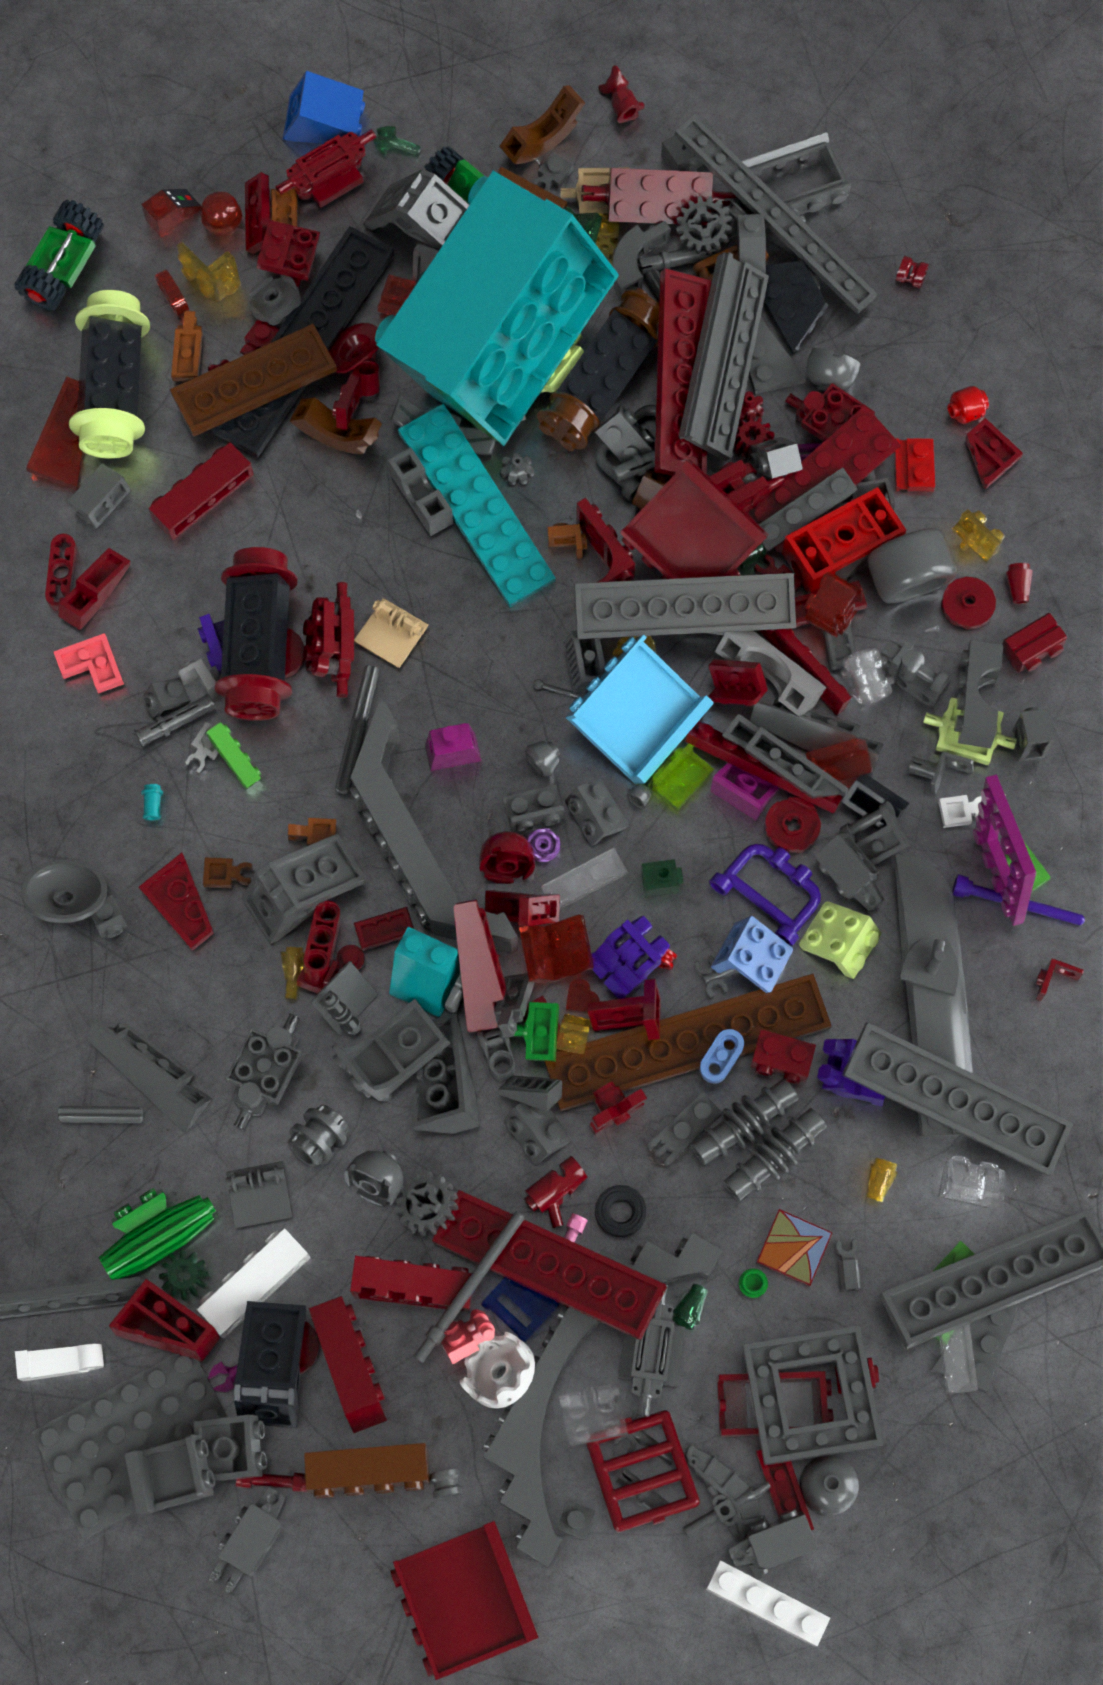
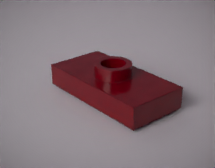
[354,907,414,951]

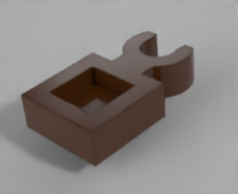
[203,857,253,888]

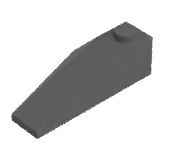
[410,1012,479,1134]

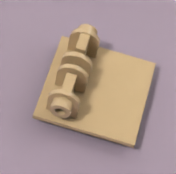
[354,598,429,668]

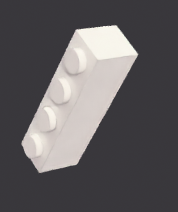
[197,1228,310,1339]
[705,1560,830,1647]

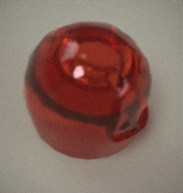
[201,191,243,236]

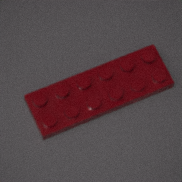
[746,405,901,554]

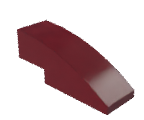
[58,548,131,630]

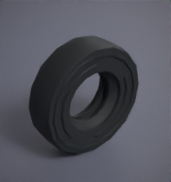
[595,1185,647,1238]

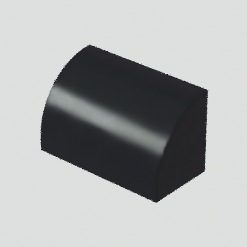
[842,773,910,829]

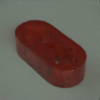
[155,269,189,316]

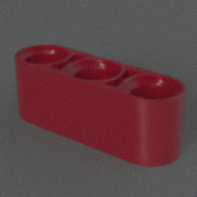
[304,901,340,985]

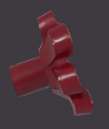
[740,391,764,421]

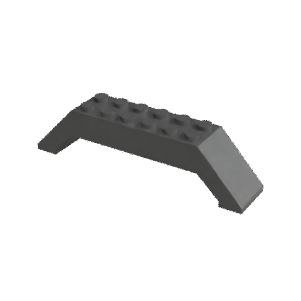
[349,701,518,954]

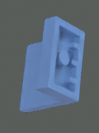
[711,916,793,993]

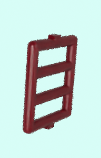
[585,1410,700,1532]

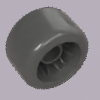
[867,528,957,603]

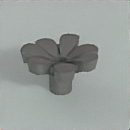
[500,453,535,485]

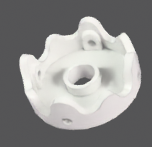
[460,1332,535,1409]

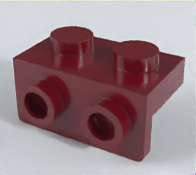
[708,659,768,706]
[750,1029,816,1085]

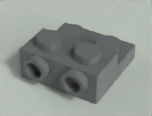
[194,1415,267,1481]

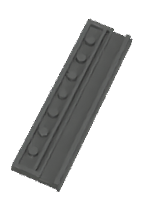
[679,252,769,461]

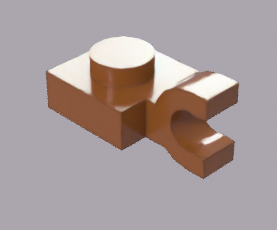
[288,818,336,846]

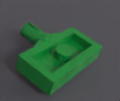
[514,1002,559,1062]

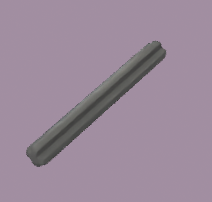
[335,665,379,794]

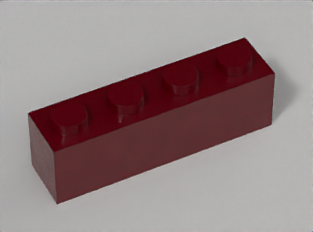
[148,442,254,541]

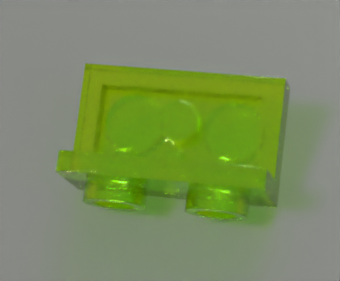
[652,743,714,811]

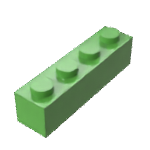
[205,722,261,790]

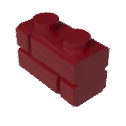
[1002,613,1067,673]

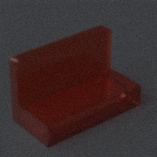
[806,738,873,782]

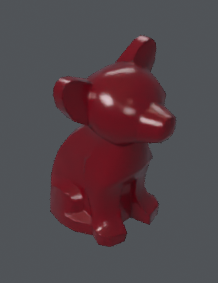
[598,65,645,123]

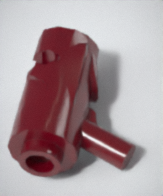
[523,1156,588,1228]

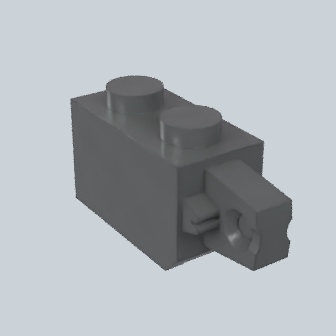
[814,833,885,911]
[728,1509,818,1569]

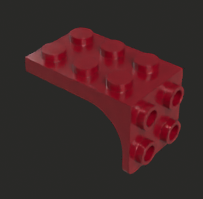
[576,497,636,583]

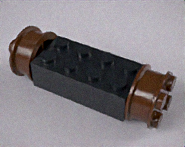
[537,288,659,451]

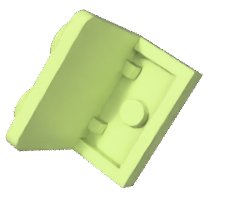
[799,902,882,979]

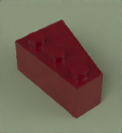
[109,1279,221,1361]

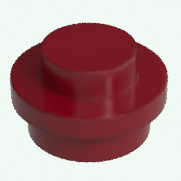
[336,945,365,971]

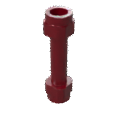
[236,1473,308,1492]

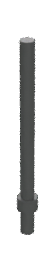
[413,1211,525,1364]

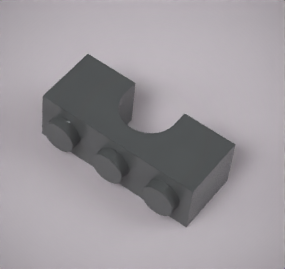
[388,447,453,536]

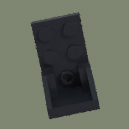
[234,1301,307,1428]

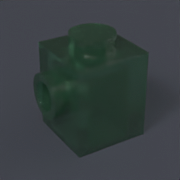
[641,859,683,898]

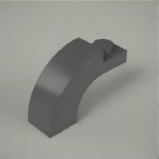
[613,221,671,301]

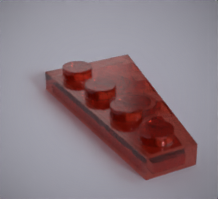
[26,376,82,490]

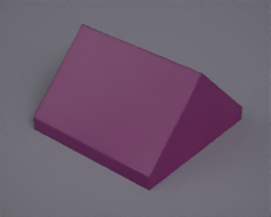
[710,763,779,821]

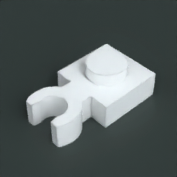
[938,795,982,828]

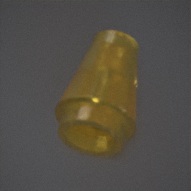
[866,1157,898,1202]

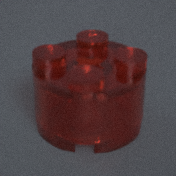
[805,572,864,638]

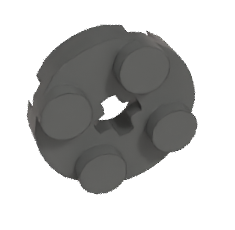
[248,275,301,325]

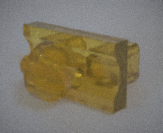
[953,509,1005,562]

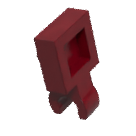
[240,320,279,356]

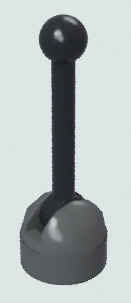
[627,751,675,808]

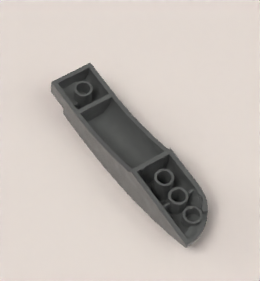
[895,854,973,1136]

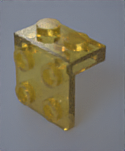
[177,242,241,303]

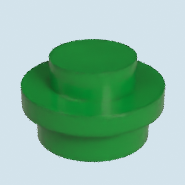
[739,1268,768,1298]

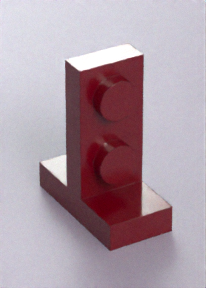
[485,890,560,926]
[587,979,661,1040]

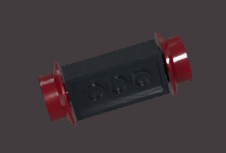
[214,547,298,721]

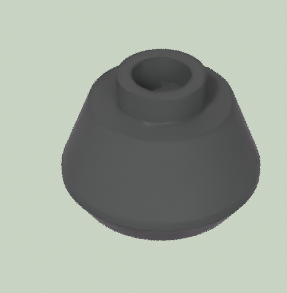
[525,741,560,776]

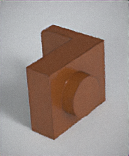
[548,523,587,559]

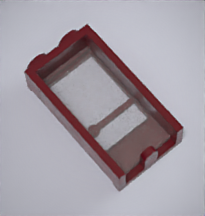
[717,1371,834,1438]

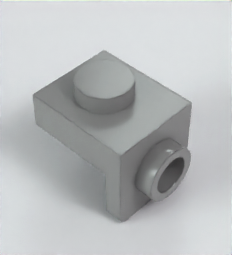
[178,658,219,699]

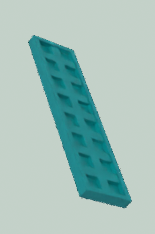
[398,403,556,608]

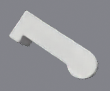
[15,1344,104,1382]

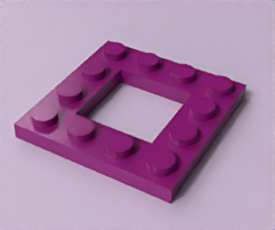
[973,774,1036,926]

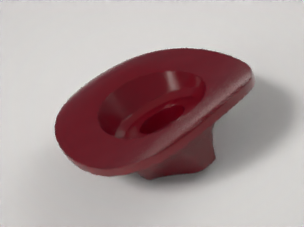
[329,323,379,374]

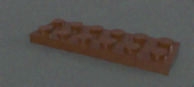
[170,324,337,437]

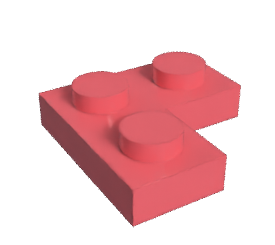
[53,633,124,694]

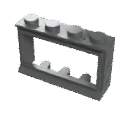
[739,132,851,229]

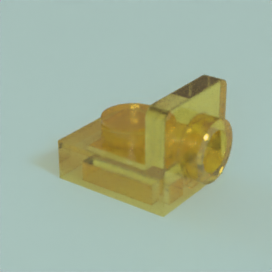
[556,1014,591,1054]

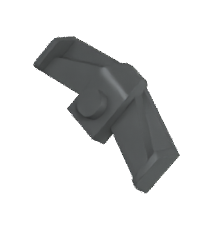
[390,395,496,455]

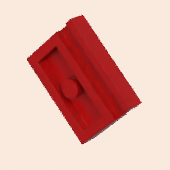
[894,438,935,492]

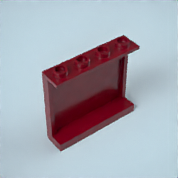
[620,459,769,579]
[390,1521,539,1680]

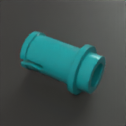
[141,784,163,821]

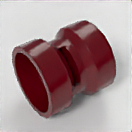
[895,256,929,289]

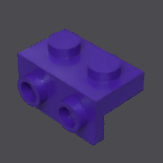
[198,614,224,675]

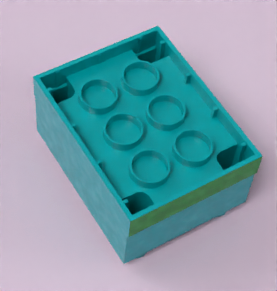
[375,170,619,446]

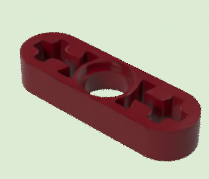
[45,534,77,611]

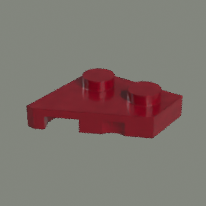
[965,418,1023,489]

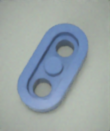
[700,1029,744,1083]

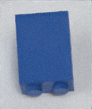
[283,71,365,144]

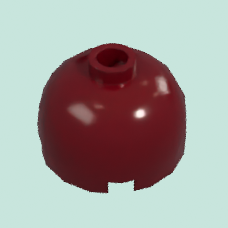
[479,831,535,884]

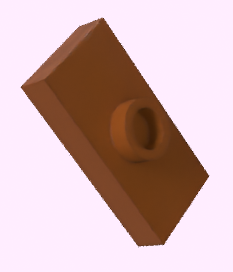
[271,188,298,226]

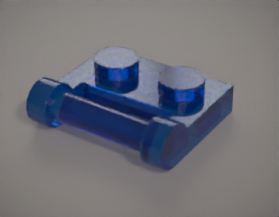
[481,1277,559,1343]

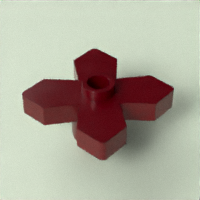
[589,1081,647,1135]

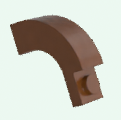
[499,85,585,164]
[289,397,382,454]

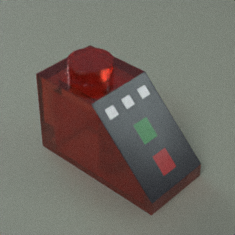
[141,189,202,238]

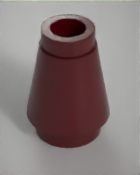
[1006,563,1033,604]

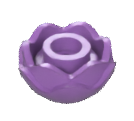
[527,828,560,862]

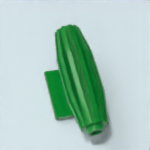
[98,1188,217,1280]

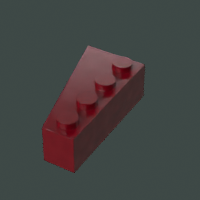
[350,1255,472,1312]
[308,1296,387,1433]

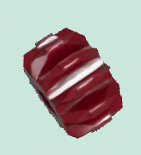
[733,415,775,461]

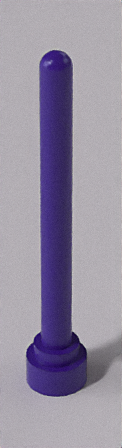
[952,874,1085,925]

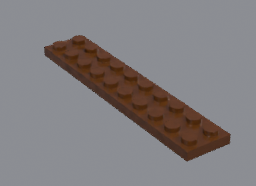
[544,973,832,1112]

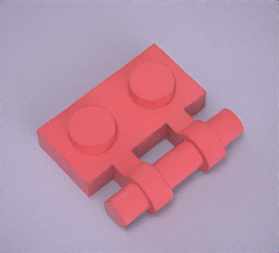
[441,1309,495,1364]

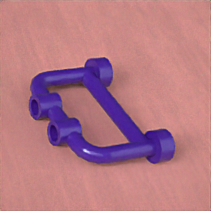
[709,844,821,947]

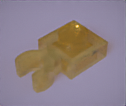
[592,214,620,259]

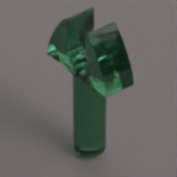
[373,126,421,155]

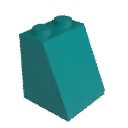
[389,927,461,1018]

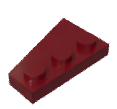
[139,852,214,951]

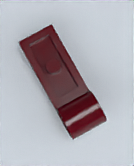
[332,360,380,430]

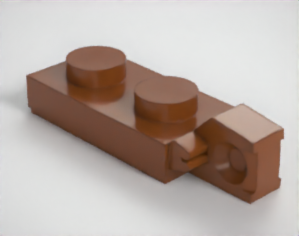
[171,311,203,382]

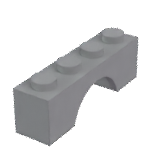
[715,631,826,717]

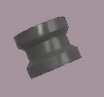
[430,1469,463,1499]

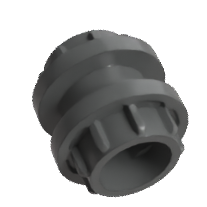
[288,1105,348,1167]

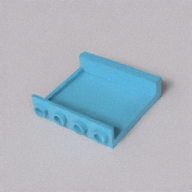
[565,635,714,785]

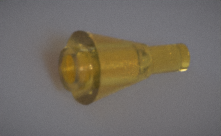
[280,947,305,999]

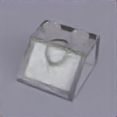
[938,1156,1005,1209]

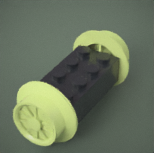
[69,290,150,459]

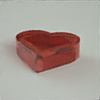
[566,979,600,1014]

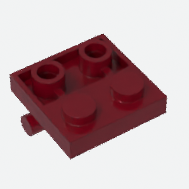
[257,220,320,288]

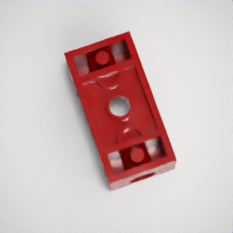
[782,487,907,594]

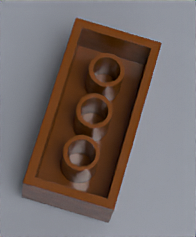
[304,1443,430,1499]

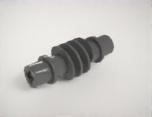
[690,1079,798,1165]
[723,1108,827,1202]

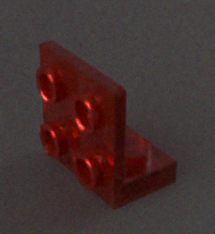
[519,914,594,984]

